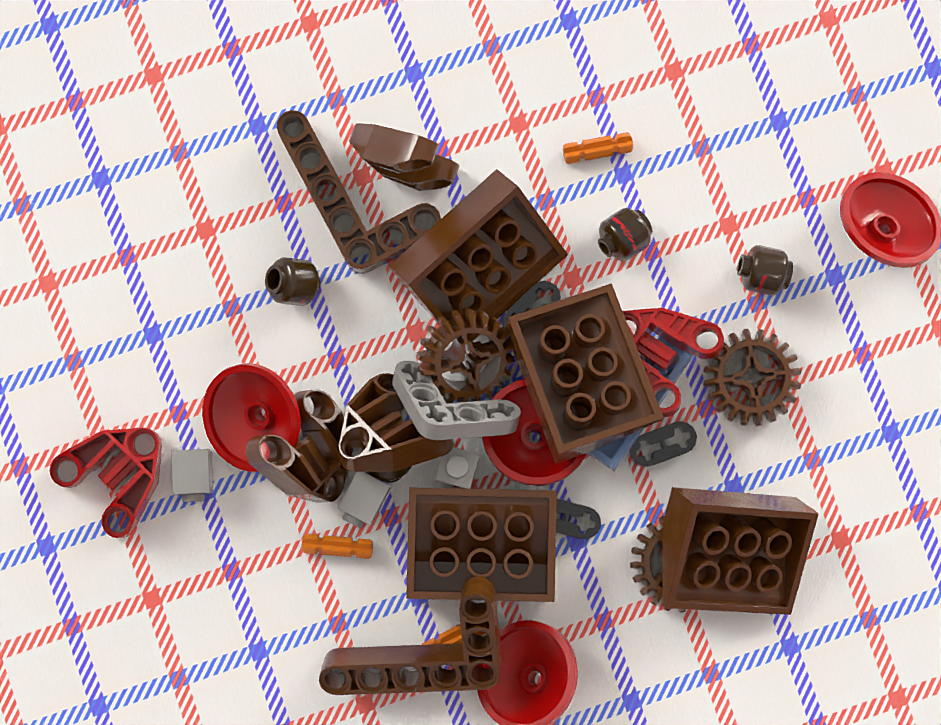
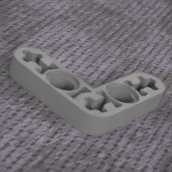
[392,361,521,440]

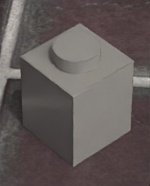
[435,447,480,489]
[171,449,213,502]
[338,472,391,529]

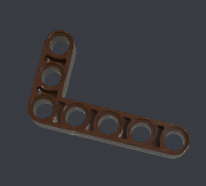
[277,110,441,274]
[319,577,502,695]

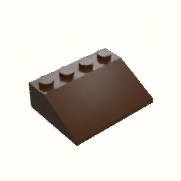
[389,169,568,342]
[506,283,664,464]
[406,487,557,602]
[663,487,819,615]

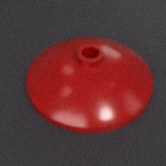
[840,172,941,268]
[202,363,301,472]
[482,379,587,486]
[477,620,578,725]

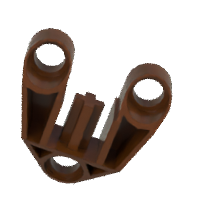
[349,123,460,191]
[339,373,454,472]
[246,389,353,503]

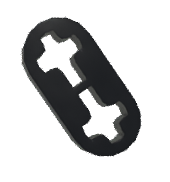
[502,281,561,328]
[629,421,697,467]
[556,499,601,539]

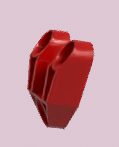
[623,307,724,418]
[49,427,162,538]

